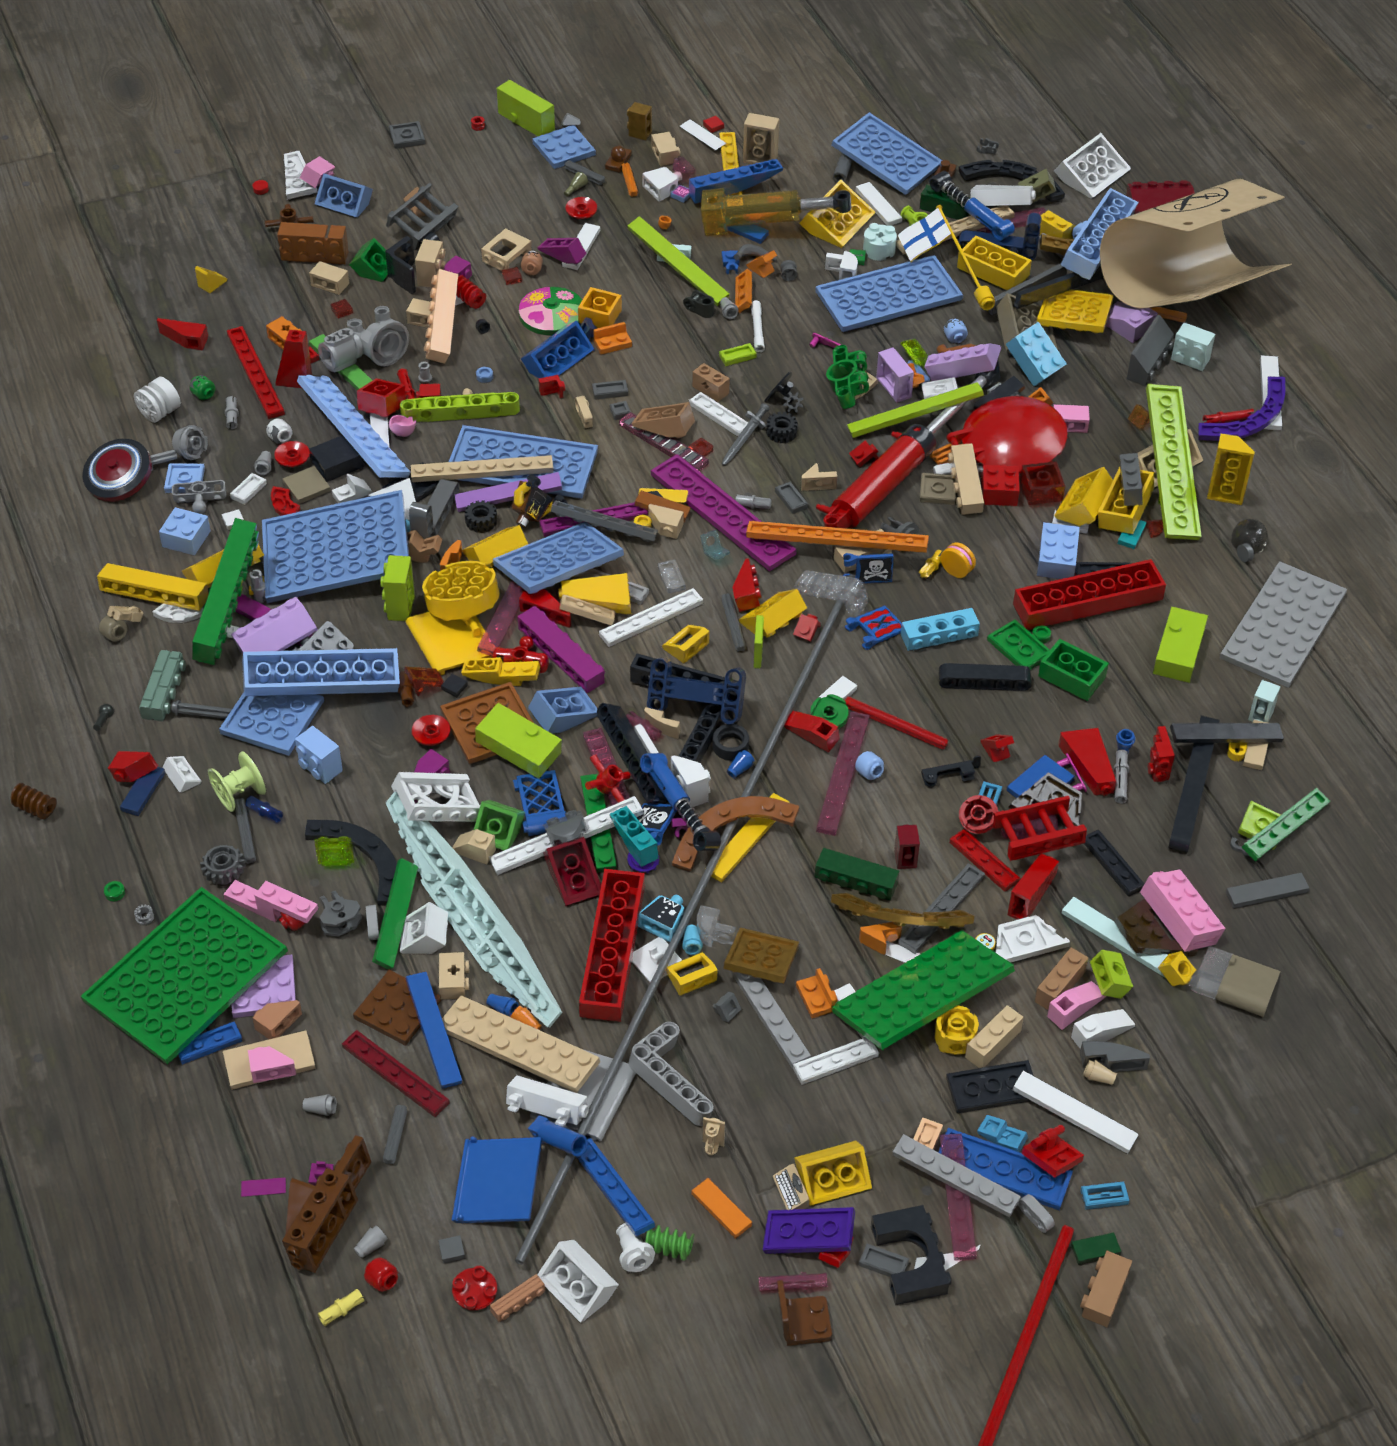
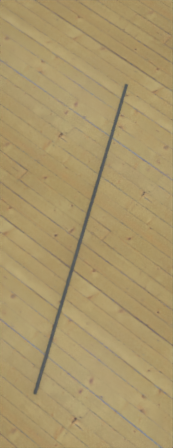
[515,574,855,1265]

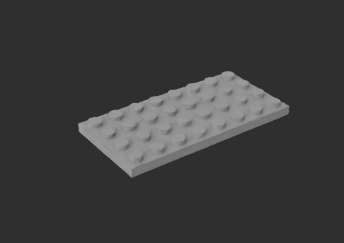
[1220,561,1347,688]

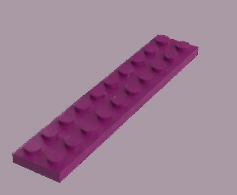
[651,454,797,571]

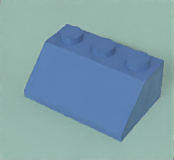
[315,173,373,218]

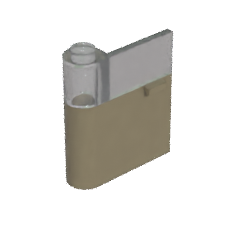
[1189,946,1281,1017]

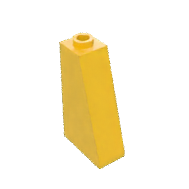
[558,573,632,614]

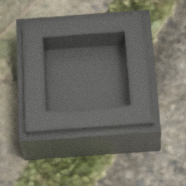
[609,401,631,420]
[438,1235,465,1263]

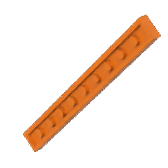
[746,521,929,553]

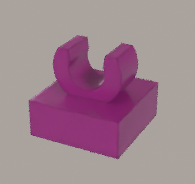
[671,818,690,838]
[308,1161,334,1186]

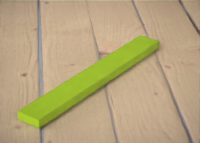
[628,216,729,306]
[847,382,984,438]

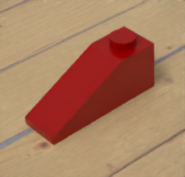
[519,589,571,628]

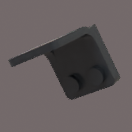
[385,236,416,294]

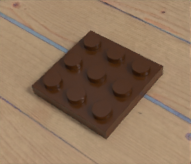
[353,969,441,1046]

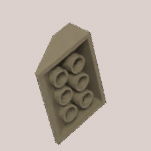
[996,293,1058,354]

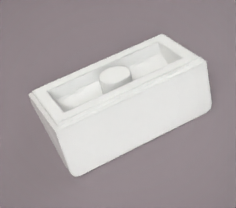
[163,756,201,792]

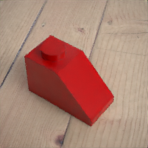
[108,751,158,782]

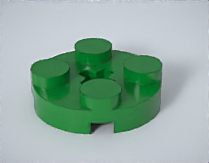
[810,694,849,730]

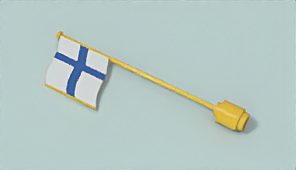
[898,205,995,310]

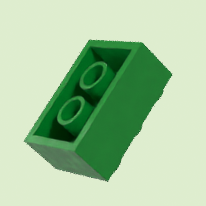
[1038,639,1109,701]

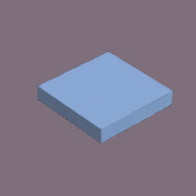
[164,464,205,493]

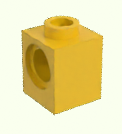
[1157,951,1196,986]

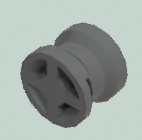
[780,260,797,281]

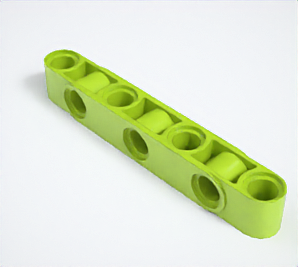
[400,392,520,422]

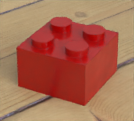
[357,378,406,417]
[981,465,1019,506]

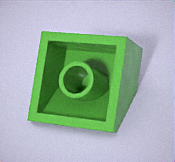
[474,800,525,851]

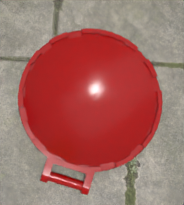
[946,396,1067,474]

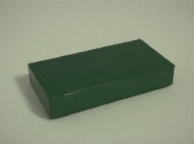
[1071,1232,1122,1265]

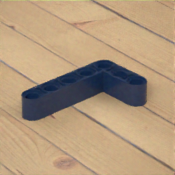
[958,213,1042,260]

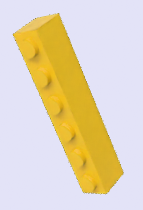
[97,563,209,611]

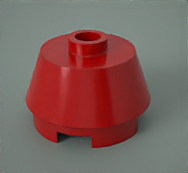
[959,795,998,834]

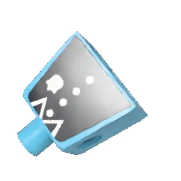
[638,895,684,942]

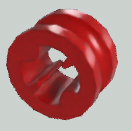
[471,116,485,131]

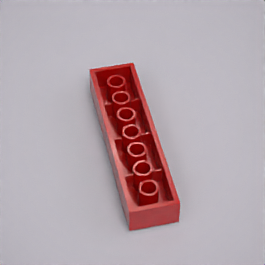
[1013,559,1166,630]
[579,869,645,1022]

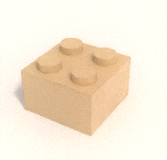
[415,239,446,288]

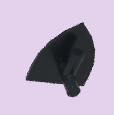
[764,372,794,403]

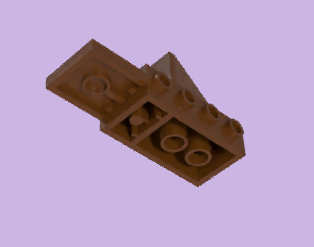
[282,1135,371,1273]

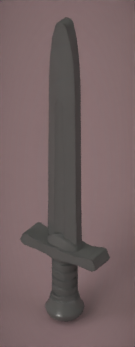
[722,403,770,466]

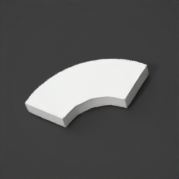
[152,604,203,623]

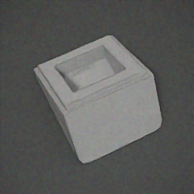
[561,113,581,125]

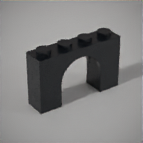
[871,1205,952,1305]

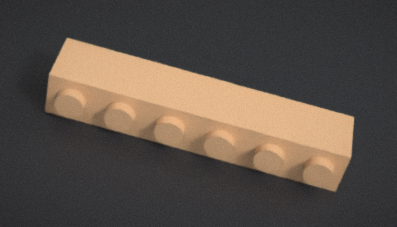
[424,269,458,364]

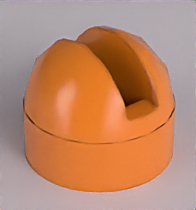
[658,216,672,230]

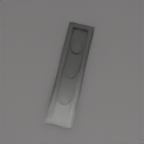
[1226,872,1310,908]

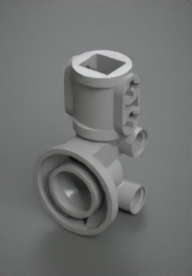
[318,306,409,372]

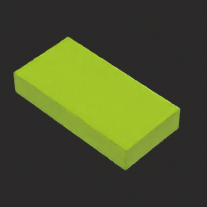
[719,343,757,366]

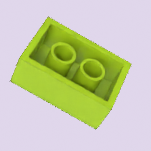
[381,555,415,621]

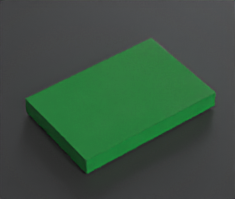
[987,619,1050,670]

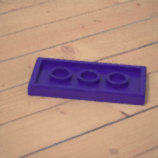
[763,1207,856,1254]

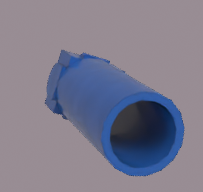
[528,1115,588,1156]

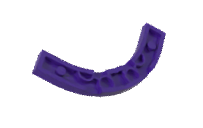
[1198,376,1285,441]

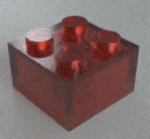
[1020,461,1065,505]

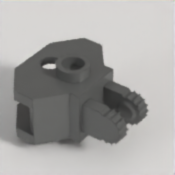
[319,890,362,937]

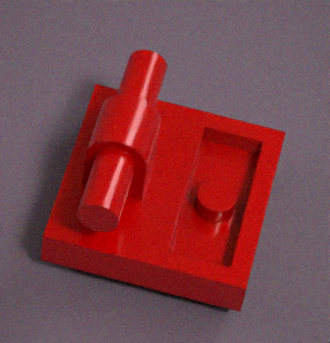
[1022,1125,1084,1178]

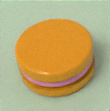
[940,542,976,578]

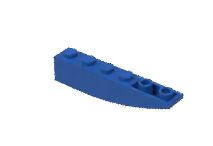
[689,159,783,203]

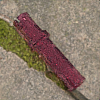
[759,1272,827,1291]

